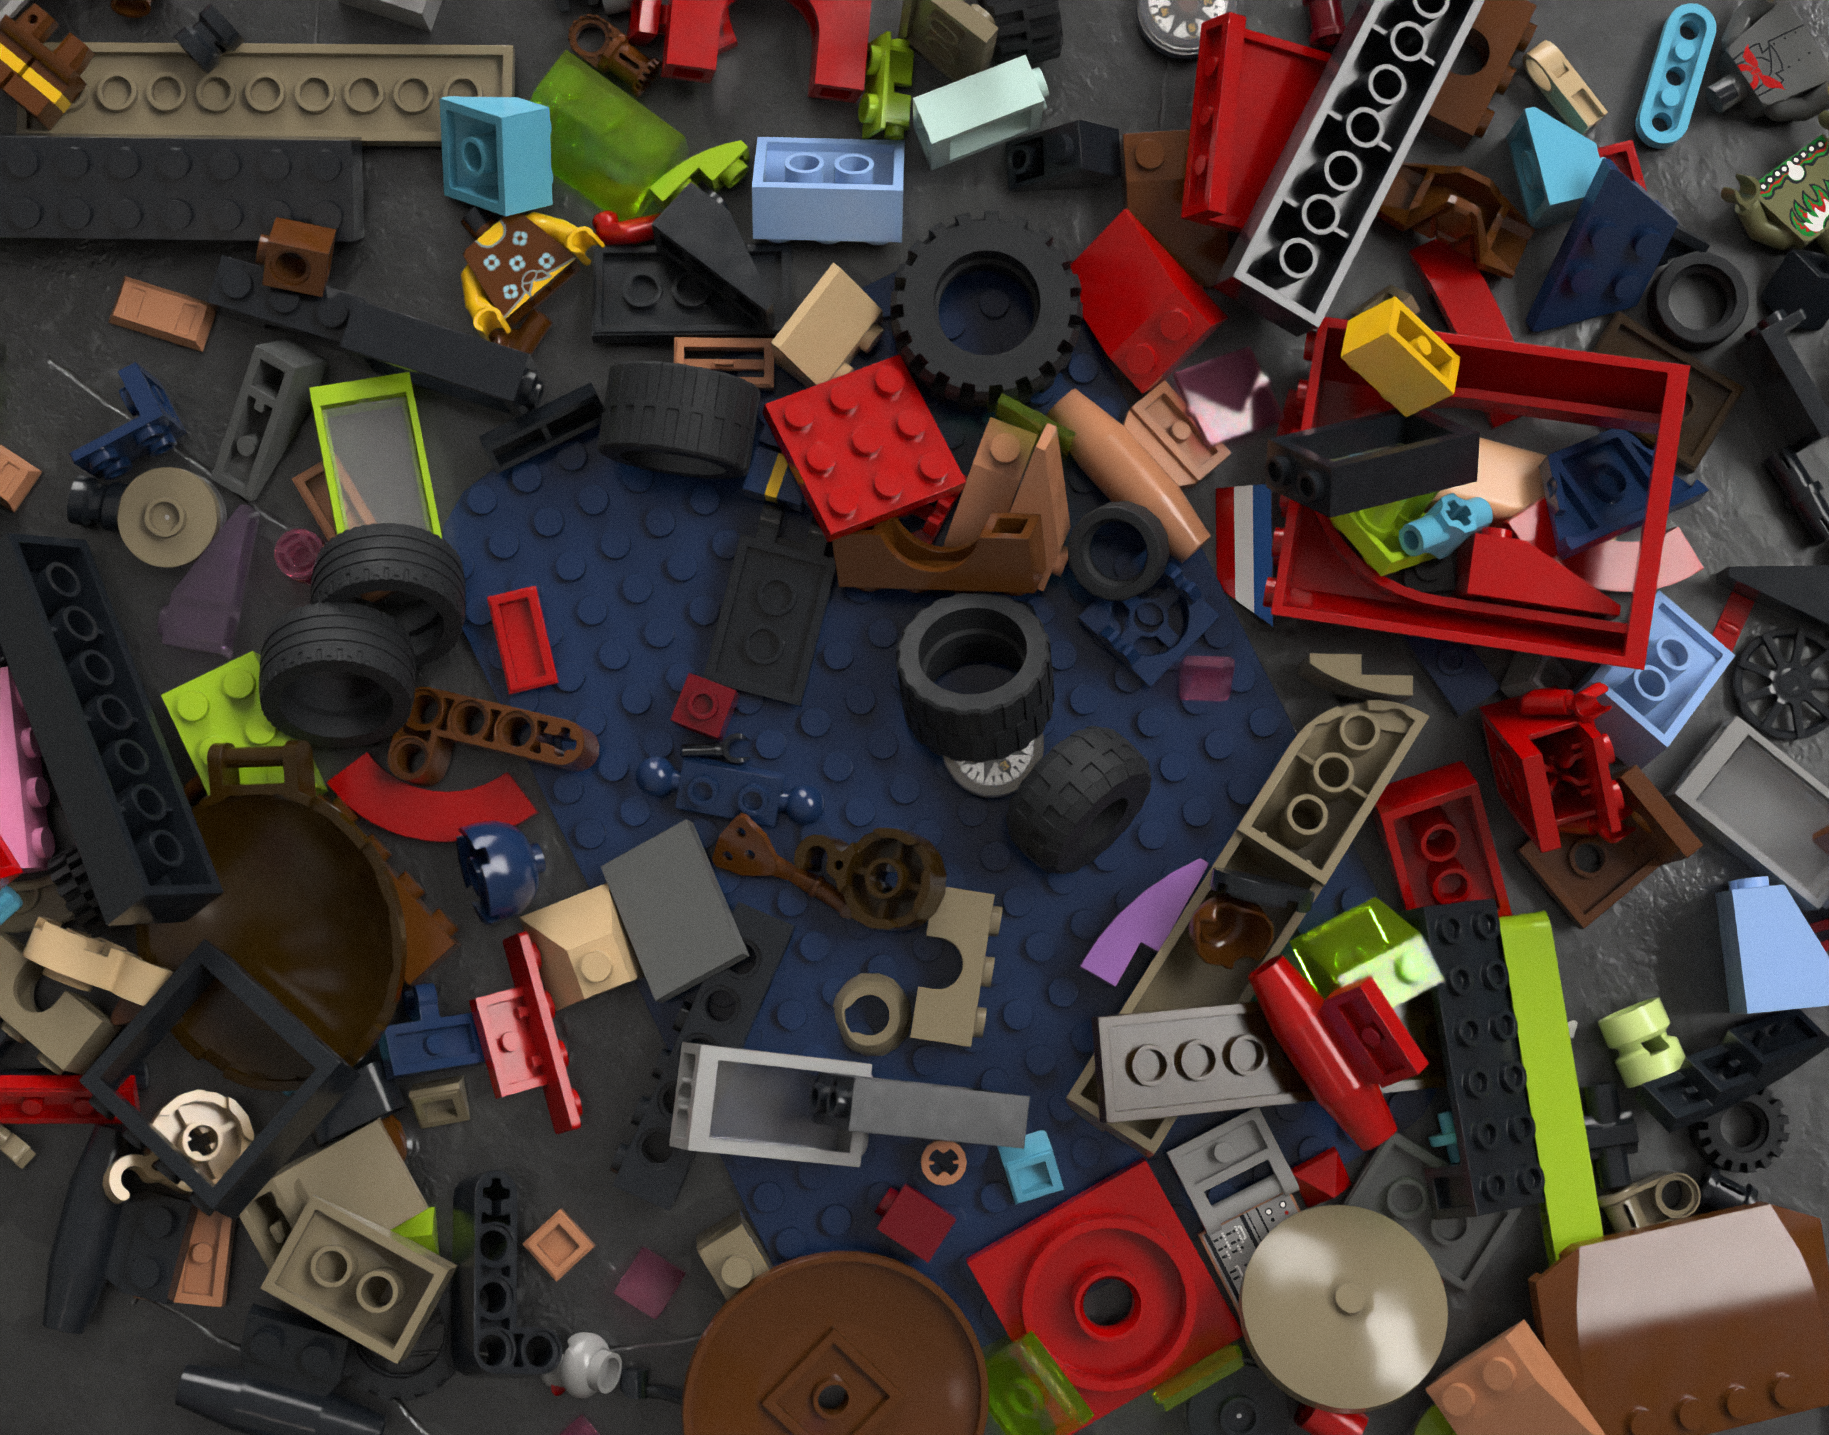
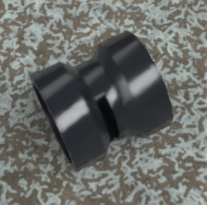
[173,4,244,75]
[67,475,129,534]

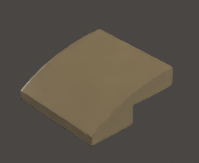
[1298,653,1413,704]

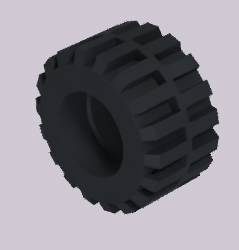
[976,0,1063,66]

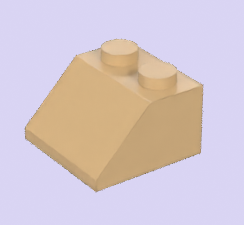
[771,263,885,388]

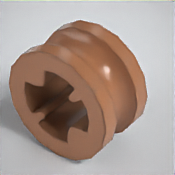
[921,1140,967,1186]

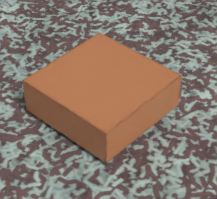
[523,1208,596,1282]

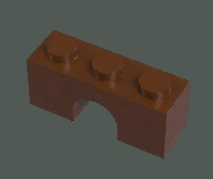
[1420,0,1538,149]

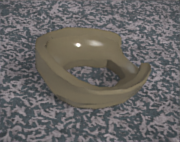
[833,973,912,1056]

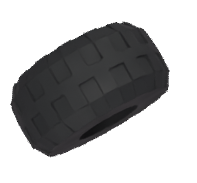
[1006,726,1152,875]

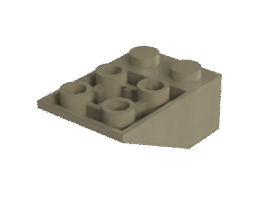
[239,1117,428,1271]

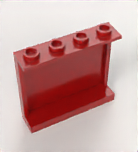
[1181,12,1332,234]

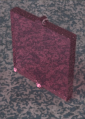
[1173,346,1284,449]

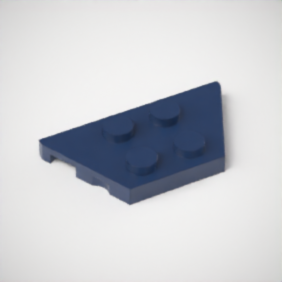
[1526,158,1679,332]
[1539,429,1709,560]

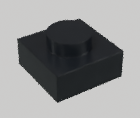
[1401,554,1456,594]

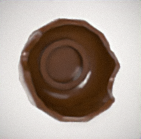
[1188,893,1274,970]

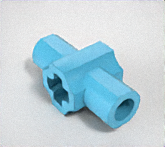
[1399,493,1493,559]

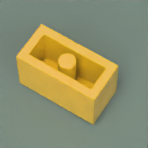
[1341,296,1461,417]

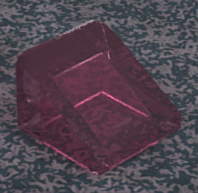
[1179,656,1235,701]
[613,1246,686,1320]

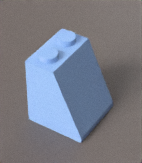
[1715,876,1829,1014]

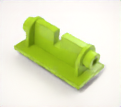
[858,31,914,140]

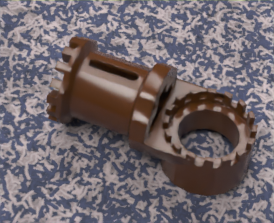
[568,14,662,98]

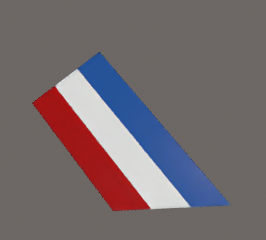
[1216,484,1273,626]

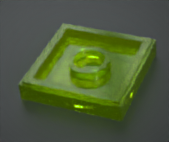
[985,1331,1094,1435]

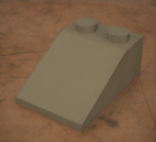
[261,1194,458,1364]

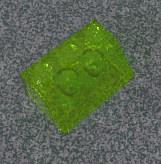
[530,49,689,222]

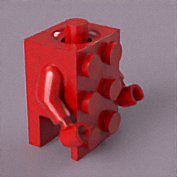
[1479,682,1636,853]

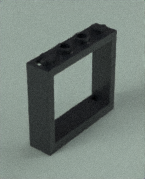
[79,938,361,1220]

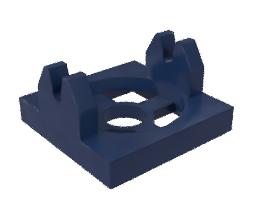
[1078,548,1221,689]

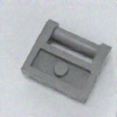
[1166,1107,1300,1236]

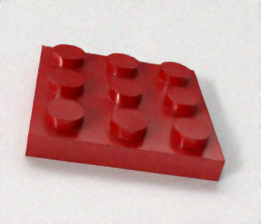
[762,354,966,542]

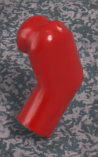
[592,210,661,245]

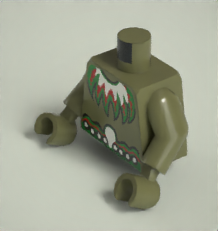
[1720,110,1829,257]

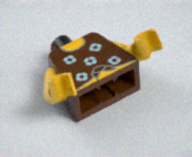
[461,206,605,342]

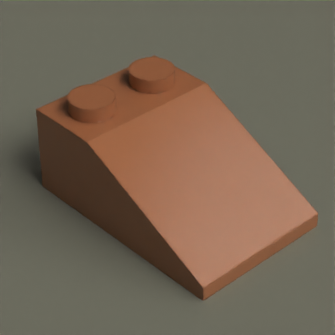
[1425,1319,1606,1435]

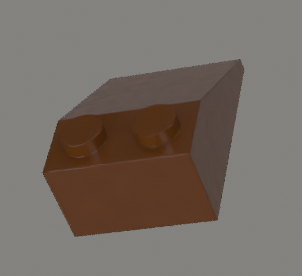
[1120,129,1228,289]

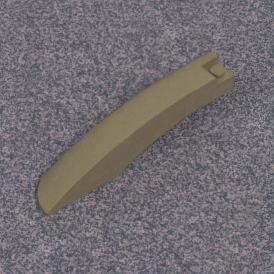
[1065,700,1429,1158]

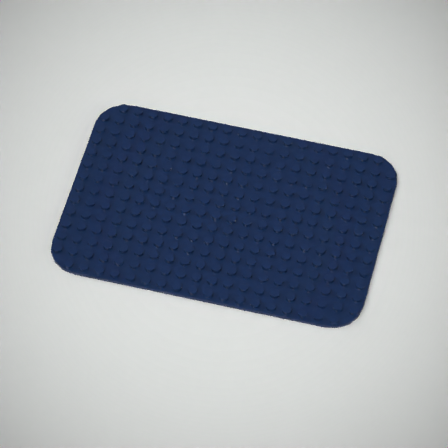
[442,271,1438,1348]

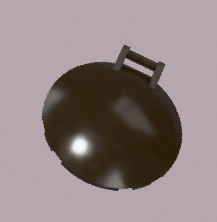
[136,740,407,1092]

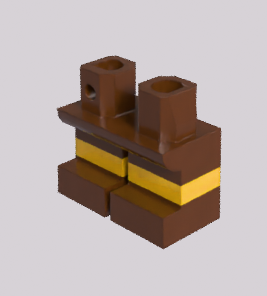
[0,3,95,130]

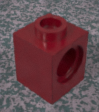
[670,673,740,742]
[874,1183,957,1263]

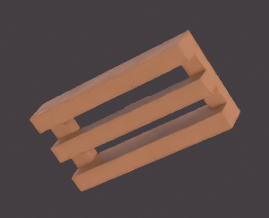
[674,337,774,391]

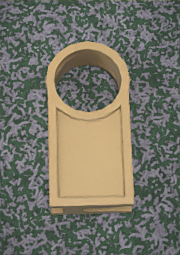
[1522,40,1608,135]

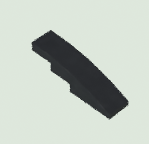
[1635,1009,1829,1133]

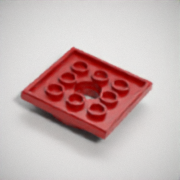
[966,1157,1243,1435]

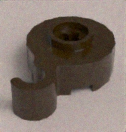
[794,827,947,932]

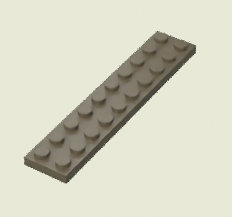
[16,42,515,147]

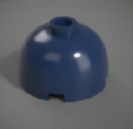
[456,820,546,925]

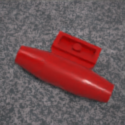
[1248,954,1429,1151]

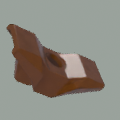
[1376,162,1535,279]

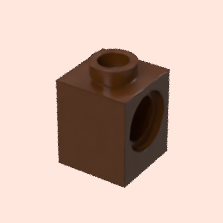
[256,217,336,297]

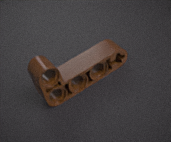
[387,687,600,787]

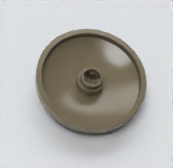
[1239,1205,1448,1414]

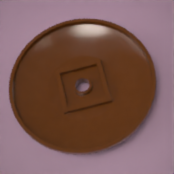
[681,1251,989,1435]

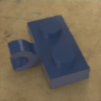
[379,983,485,1080]

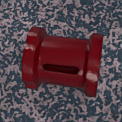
[1302,0,1346,48]

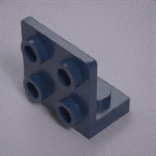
[69,362,187,480]

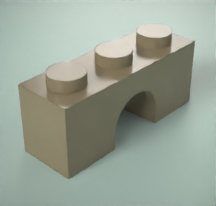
[910,887,1003,1047]
[0,931,122,1075]

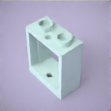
[913,55,1049,171]

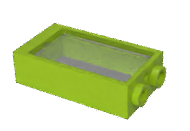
[309,372,442,539]

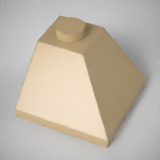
[519,883,645,1012]

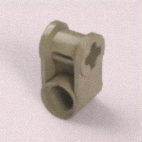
[1597,1170,1701,1233]

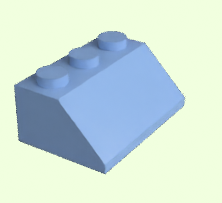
[752,137,905,245]

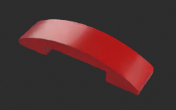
[1408,239,1522,430]

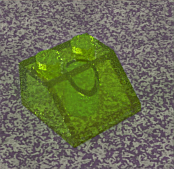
[1289,897,1445,1008]

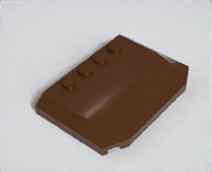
[1527,1201,1829,1435]

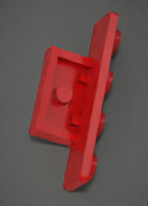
[469,931,582,1134]

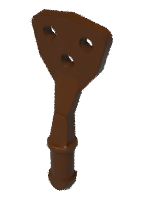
[712,813,853,919]

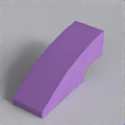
[1078,858,1209,987]

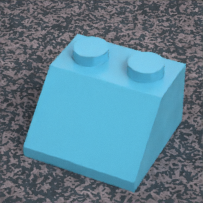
[439,96,553,216]
[1506,107,1605,229]

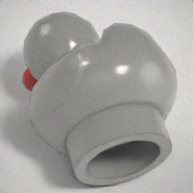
[540,1332,622,1398]

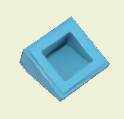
[997,1130,1064,1205]

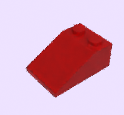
[1070,209,1228,394]
[1451,527,1621,621]
[1371,760,1512,917]

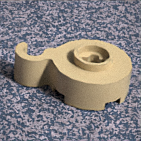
[22,916,174,1006]
[103,1089,254,1204]

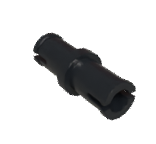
[1763,444,1829,546]

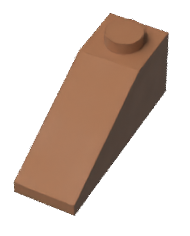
[943,417,1038,547]
[1009,423,1071,591]

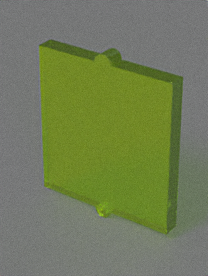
[994,393,1076,460]
[1151,1344,1245,1411]

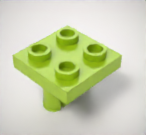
[1330,491,1439,576]

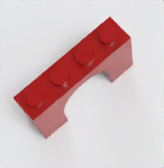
[661,0,872,103]

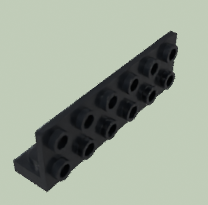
[1381,898,1545,1220]

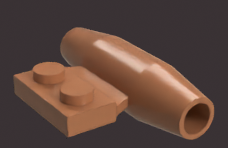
[1046,380,1231,564]

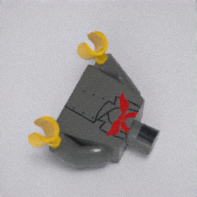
[1705,0,1829,121]

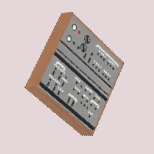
[1197,1193,1301,1316]

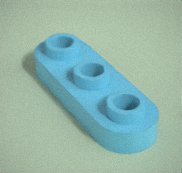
[1635,3,1716,149]

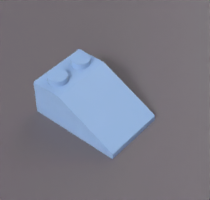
[1573,590,1735,769]

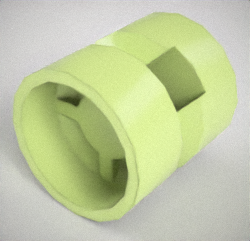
[1597,997,1686,1088]

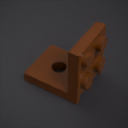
[1515,764,1703,930]

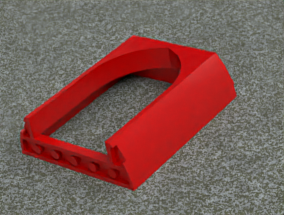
[1263,317,1691,670]

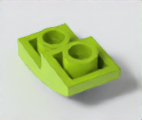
[649,140,750,211]

